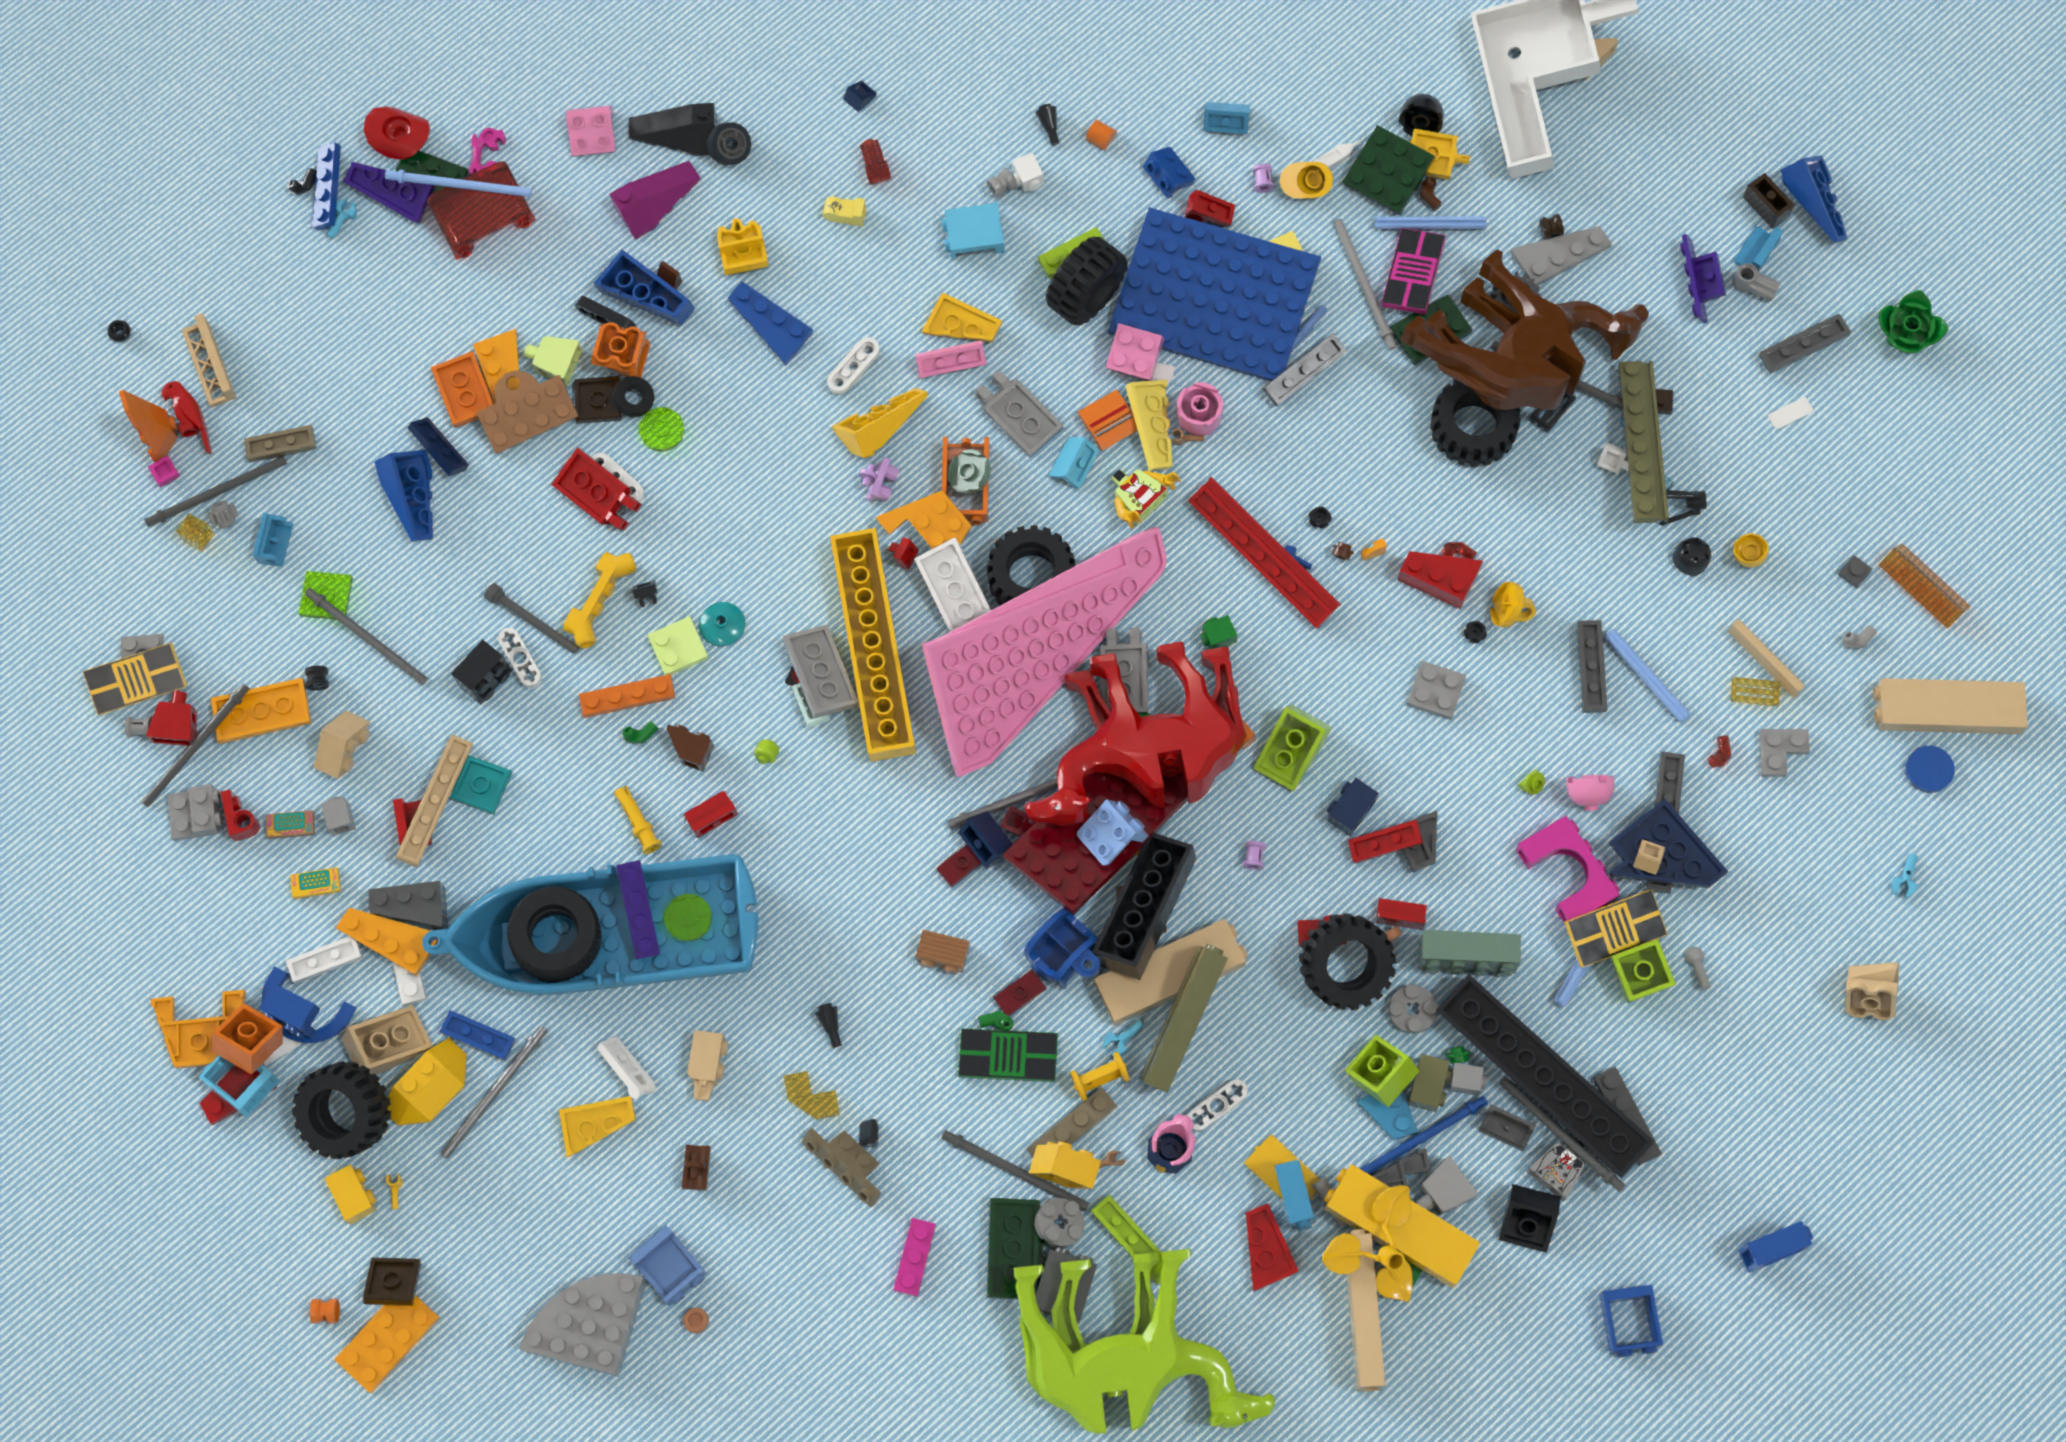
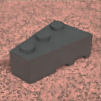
[368,881,448,930]

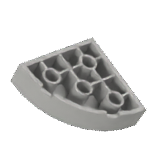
[519,1273,647,1377]

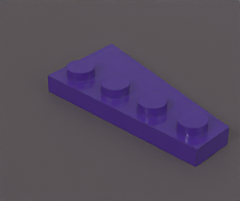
[344,162,436,223]

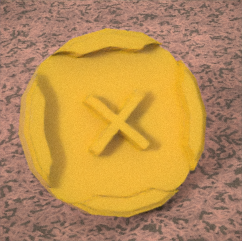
[1490,581,1536,628]

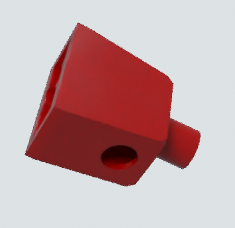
[146,691,197,746]

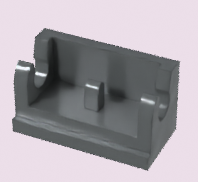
[1478,1104,1536,1152]

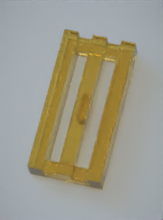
[1730,677,1781,707]

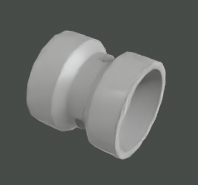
[986,168,1017,199]

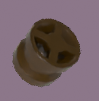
[1539,214,1564,240]

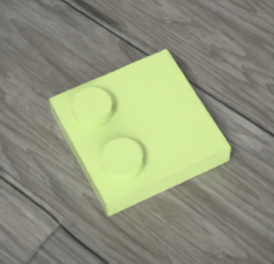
[647,616,709,675]

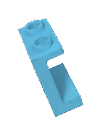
[941,203,1005,259]

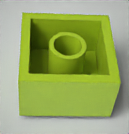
[1610,939,1676,1003]
[1344,1035,1419,1107]

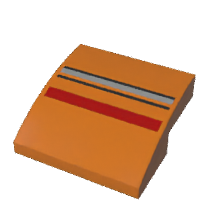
[1077,389,1138,451]

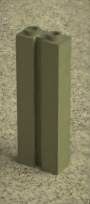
[1139,944,1228,1093]

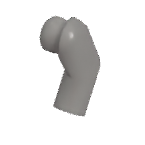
[1843,626,1877,648]

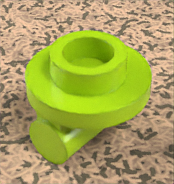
[1518,769,1545,795]

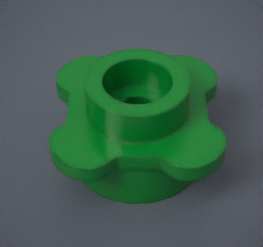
[1445,1046,1471,1064]

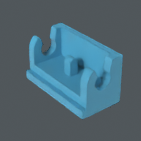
[253,513,293,567]

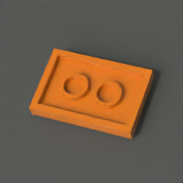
[431,351,494,428]

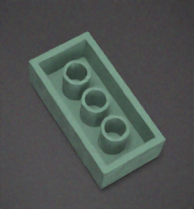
[1418,930,1521,977]

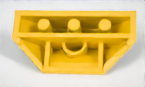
[387,1038,467,1126]

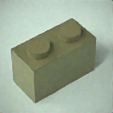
[1408,1054,1452,1112]

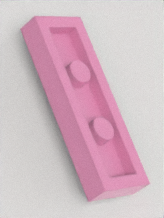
[915,341,987,378]

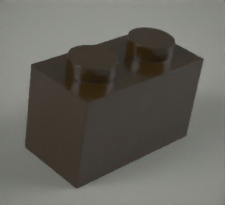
[1743,173,1795,229]

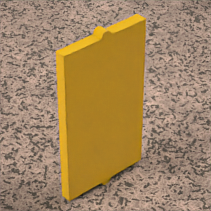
[1244,1134,1321,1201]

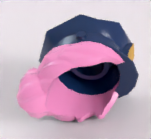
[1147,1114,1196,1174]

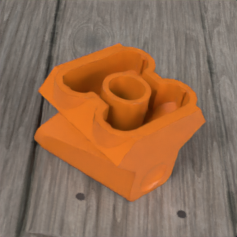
[592,322,650,378]

